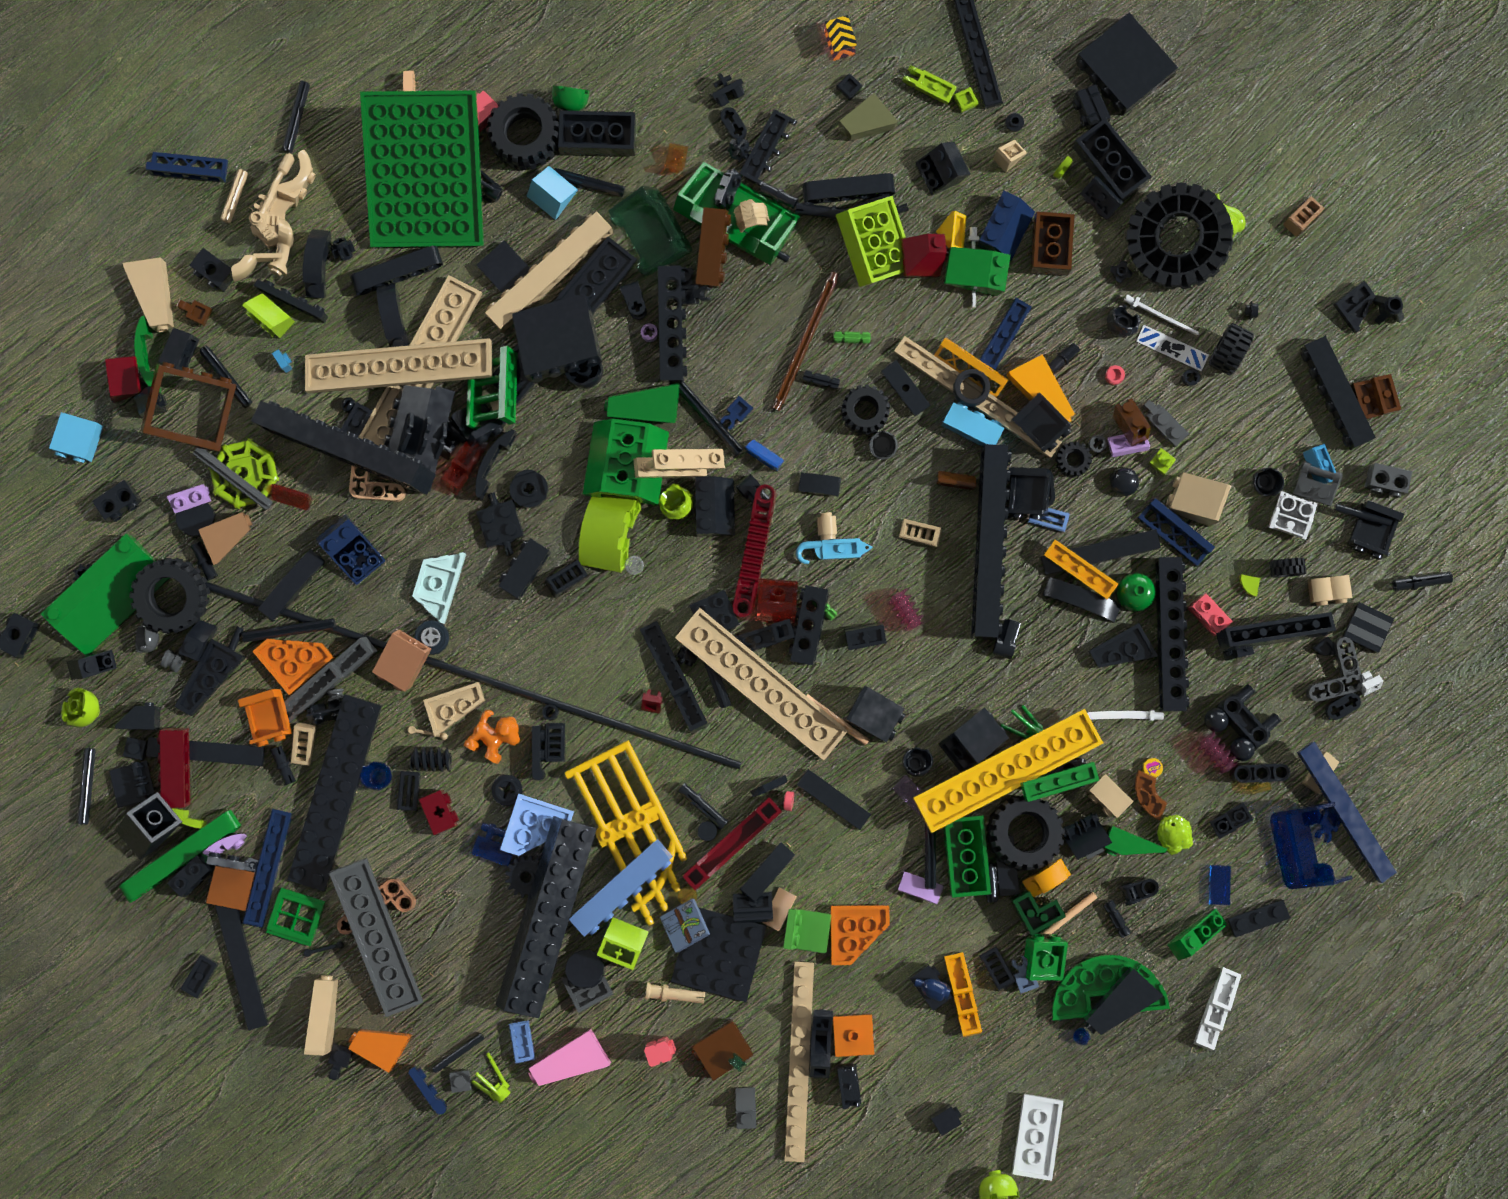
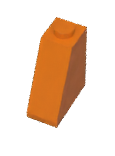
[348,1029,412,1073]

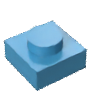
[272,349,292,373]

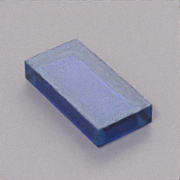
[1209,865,1231,905]

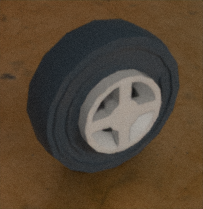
[414,620,449,655]

